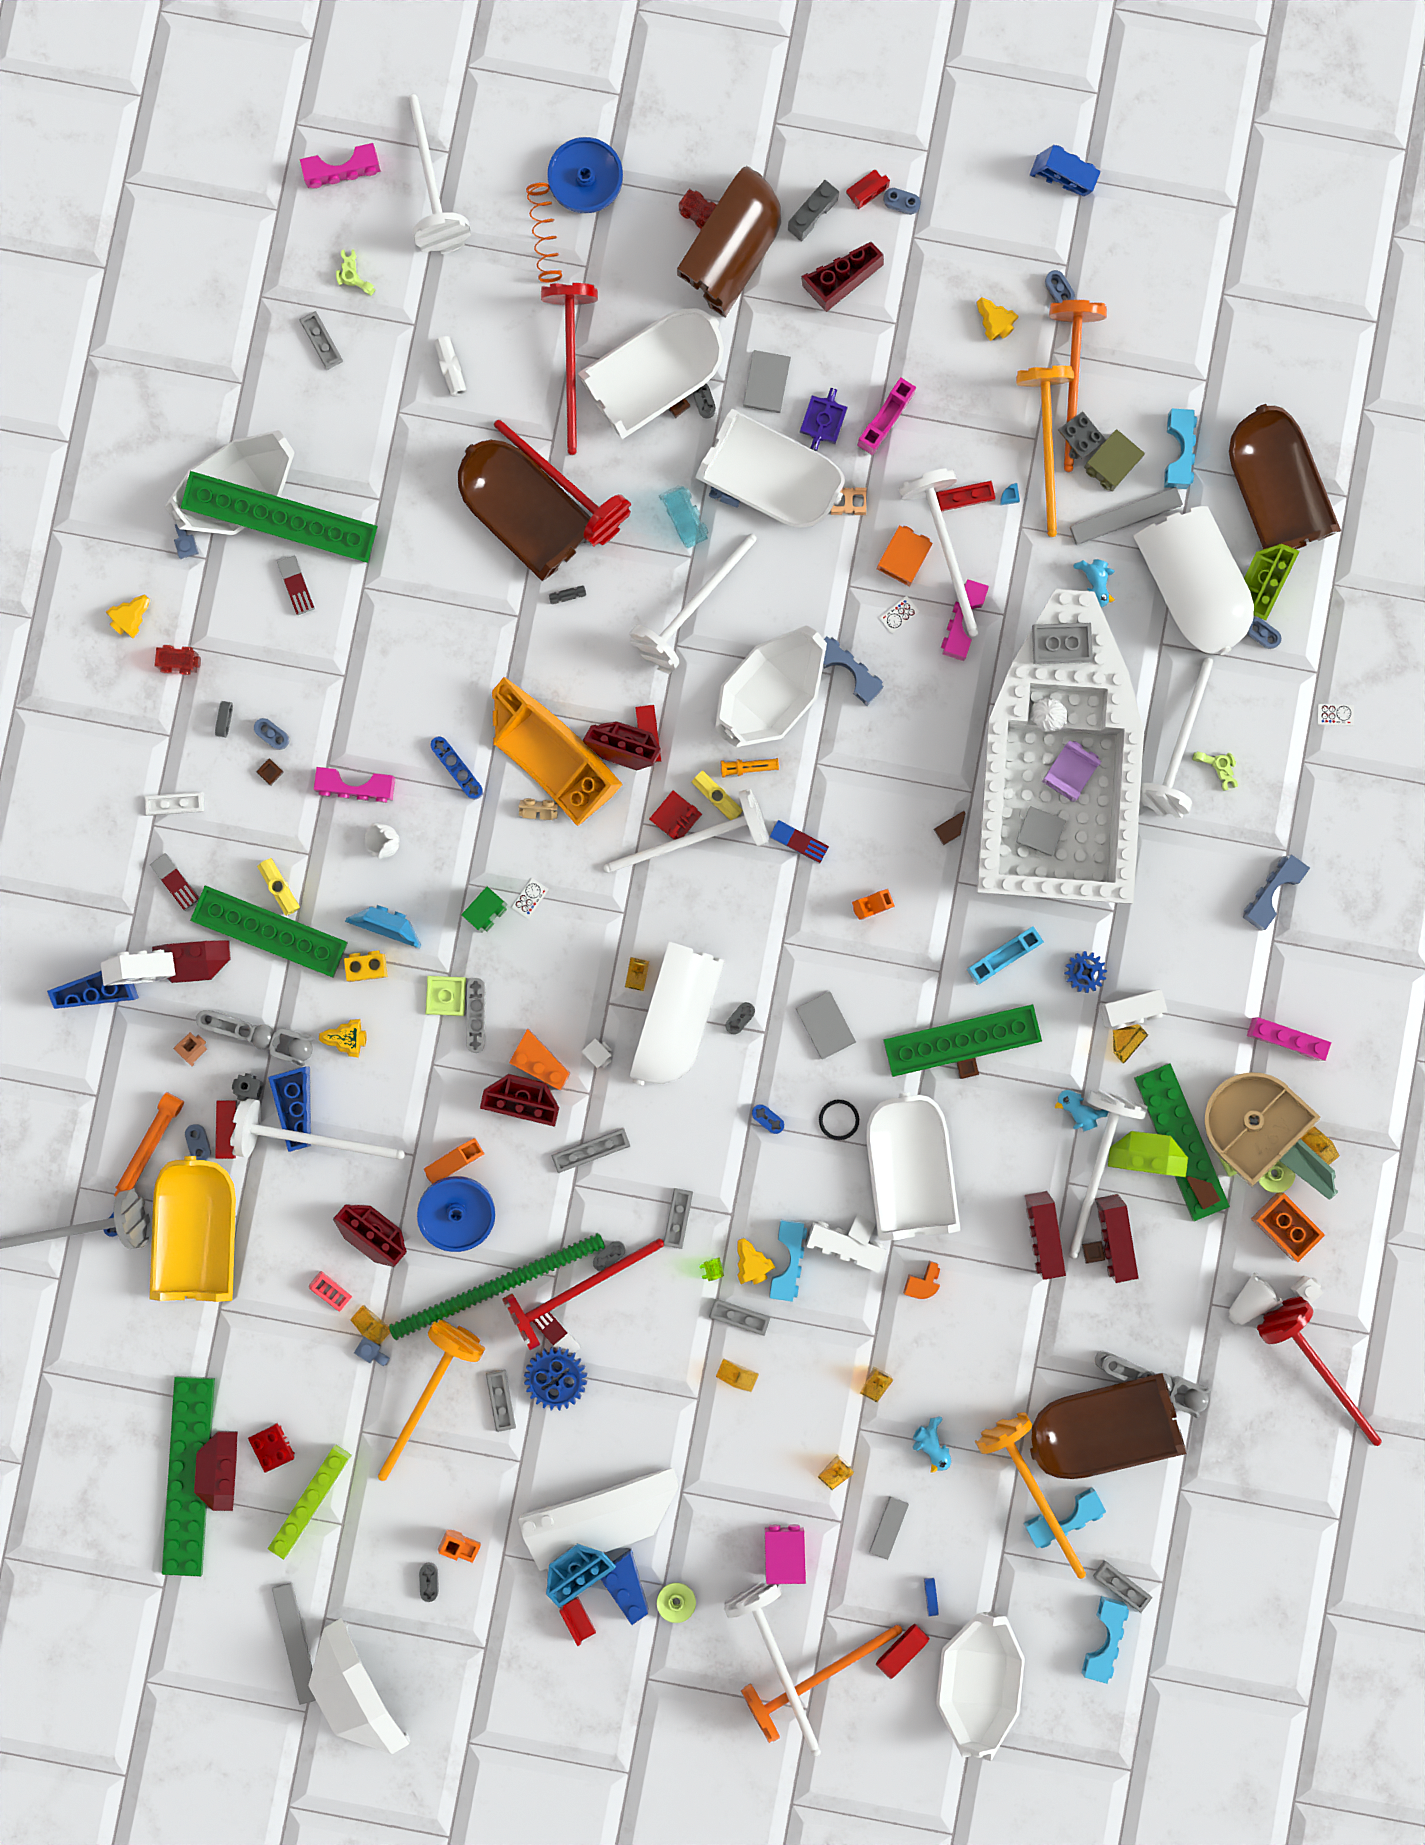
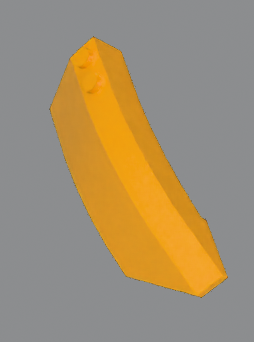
[492,677,623,826]

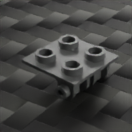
[1058,411,1106,459]

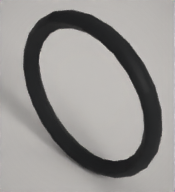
[819,1099,860,1140]

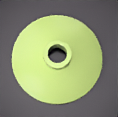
[1258,1161,1296,1193]
[657,1583,696,1623]

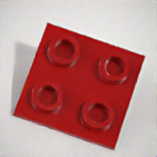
[649,790,702,840]
[248,1423,295,1473]

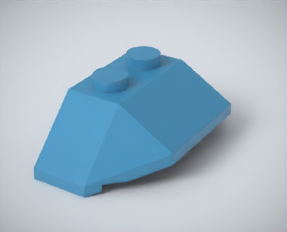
[345,905,421,949]
[546,1544,616,1608]

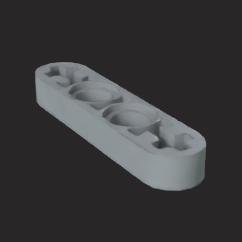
[467,978,485,1053]

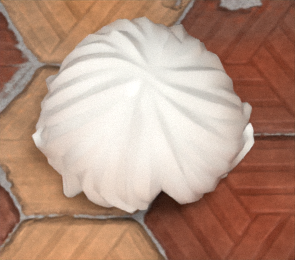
[1029,698,1067,732]
[364,823,399,860]

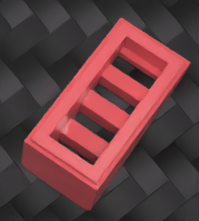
[309,1271,352,1312]

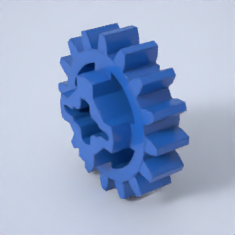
[1064,951,1107,993]

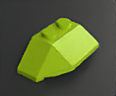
[1244,544,1300,620]
[1108,1131,1188,1177]

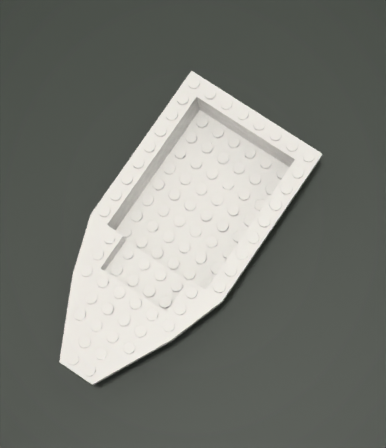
[977,589,1144,904]

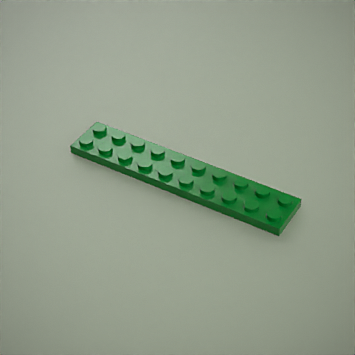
[181,471,378,563]
[162,1376,215,1577]

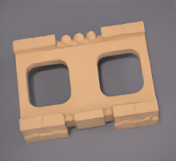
[831,487,866,515]

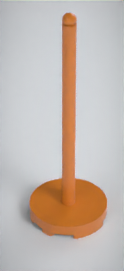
[1049,300,1107,472]
[741,1625,902,1743]

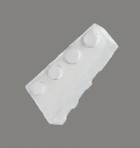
[805,1220,887,1272]

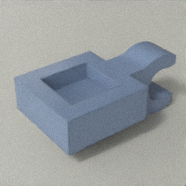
[709,486,741,508]
[174,524,199,559]
[354,1336,390,1366]

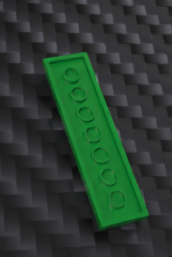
[190,885,348,978]
[883,1004,1042,1077]
[1134,1063,1230,1221]

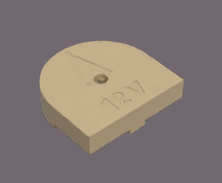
[1205,1072,1321,1187]

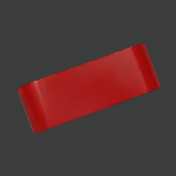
[876,1624,930,1679]

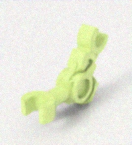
[336,249,375,296]
[1192,751,1238,791]

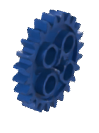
[524,1346,587,1411]

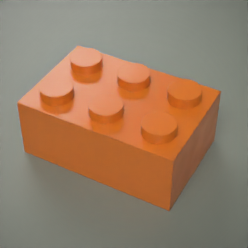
[1251,1192,1325,1262]

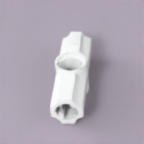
[434,336,467,396]

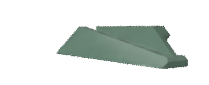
[1279,1139,1338,1200]

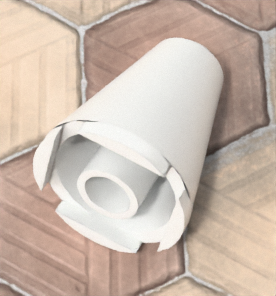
[1228,1272,1283,1325]

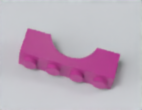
[300,143,381,188]
[857,377,916,456]
[941,579,989,661]
[314,767,395,803]
[1247,1017,1332,1061]

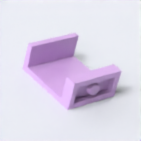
[1042,741,1102,802]

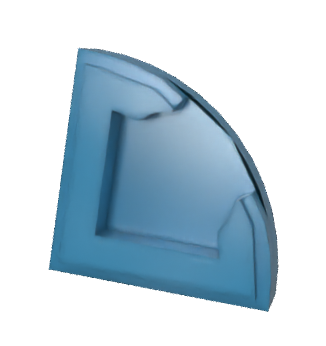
[1000,483,1020,505]

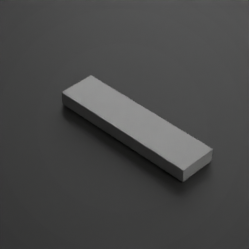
[551,1128,630,1173]

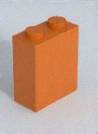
[877,525,933,587]

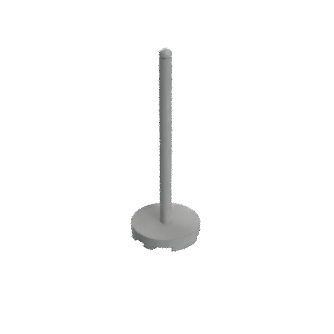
[0,1189,150,1249]

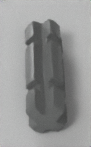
[549,585,586,604]

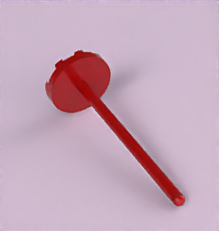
[541,283,598,455]
[494,420,631,546]
[502,1239,664,1350]
[1257,1296,1382,1446]

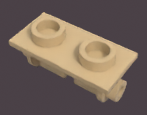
[518,798,558,820]

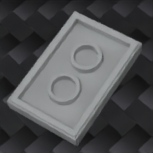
[743,350,791,413]
[1032,623,1093,664]
[796,991,856,1060]

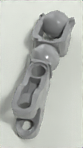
[196,1010,314,1066]
[1095,1351,1211,1418]

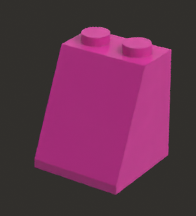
[765,1524,806,1584]

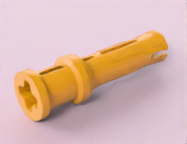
[720,758,779,778]

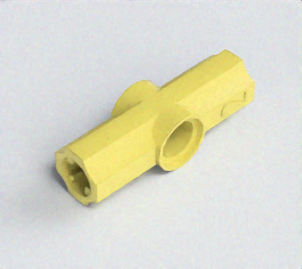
[691,770,743,820]
[257,858,300,916]

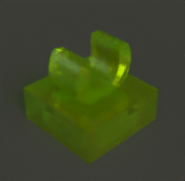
[699,1257,724,1281]

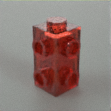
[679,188,717,229]
[154,645,201,675]

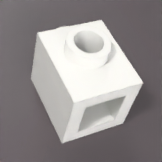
[582,1038,612,1069]
[1290,1276,1323,1304]

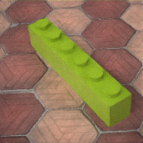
[268,1445,352,1560]

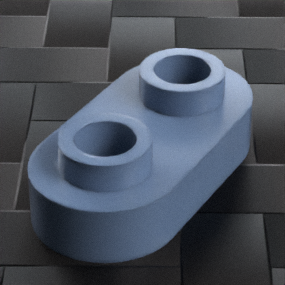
[883,188,921,215]
[1045,270,1075,303]
[1247,618,1282,649]
[254,718,289,750]
[185,1124,211,1161]

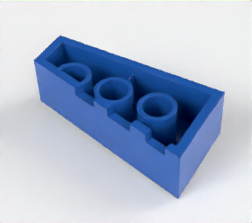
[47,971,139,1009]
[268,1066,311,1152]

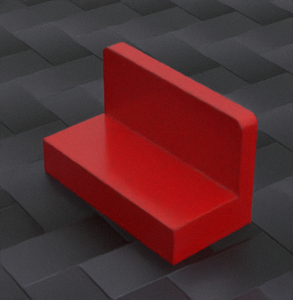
[846,170,890,209]
[559,1596,596,1646]

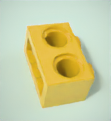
[344,951,388,982]

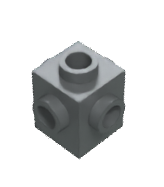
[232,1073,264,1101]

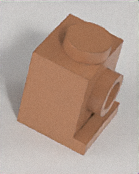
[173,1032,207,1066]

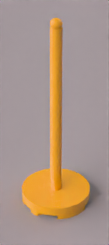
[1016,365,1074,537]
[378,1320,485,1481]
[975,1412,1086,1579]

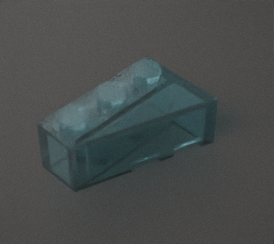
[658,485,709,549]

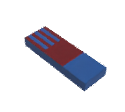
[770,820,829,864]

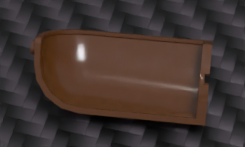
[677,166,781,318]
[1229,404,1341,550]
[458,439,591,581]
[1030,1373,1187,1479]

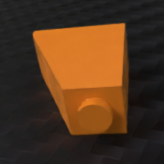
[424,1138,484,1184]

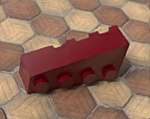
[801,242,884,312]
[1025,1191,1066,1280]
[1095,1194,1139,1283]

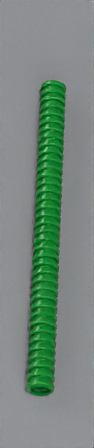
[389,1233,605,1340]

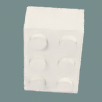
[101,950,175,986]
[1098,989,1168,1030]

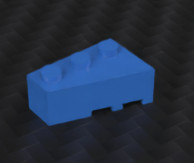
[1029,145,1101,196]
[601,1548,649,1625]

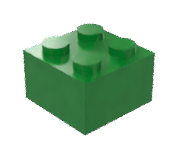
[461,887,508,933]

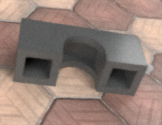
[788,180,839,242]

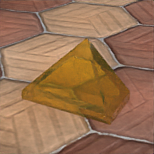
[1113,1024,1148,1064]

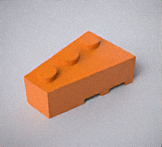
[509,1029,570,1090]

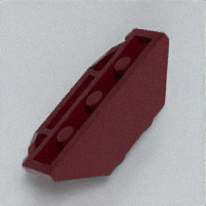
[583,721,661,771]
[152,940,231,983]
[480,1074,560,1127]
[333,1204,407,1267]
[194,1431,238,1511]

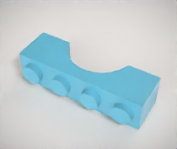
[1164,408,1197,489]
[966,926,1044,985]
[769,1220,807,1302]
[1024,1487,1106,1548]
[1082,1596,1129,1684]

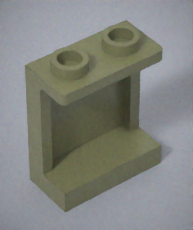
[1084,429,1145,492]

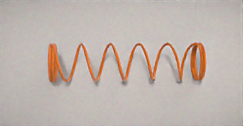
[526,182,562,282]

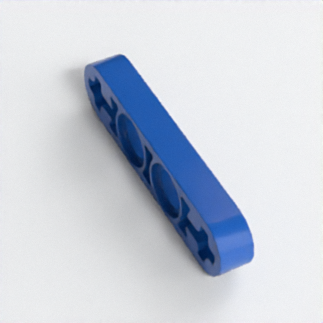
[431,736,483,800]

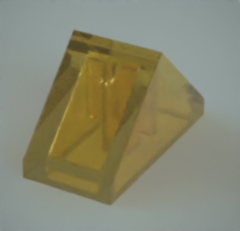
[625,957,650,991]
[1301,1126,1340,1165]
[350,1305,390,1345]
[716,1358,759,1392]
[860,1366,893,1402]
[818,1455,854,1490]

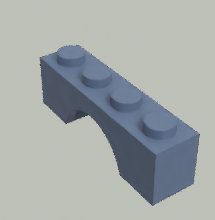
[823,636,884,706]
[1243,854,1310,931]

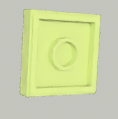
[425,976,466,1016]

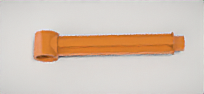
[114,1092,184,1197]

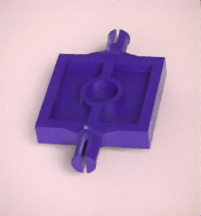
[800,388,848,451]

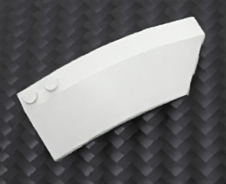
[517,1467,679,1571]

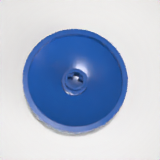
[547,137,623,213]
[417,1176,495,1252]

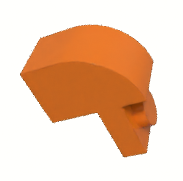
[852,889,895,920]
[903,1260,940,1299]
[438,1530,481,1563]

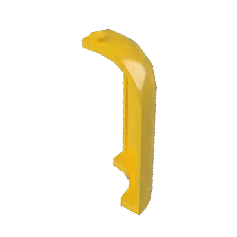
[149,1156,236,1302]

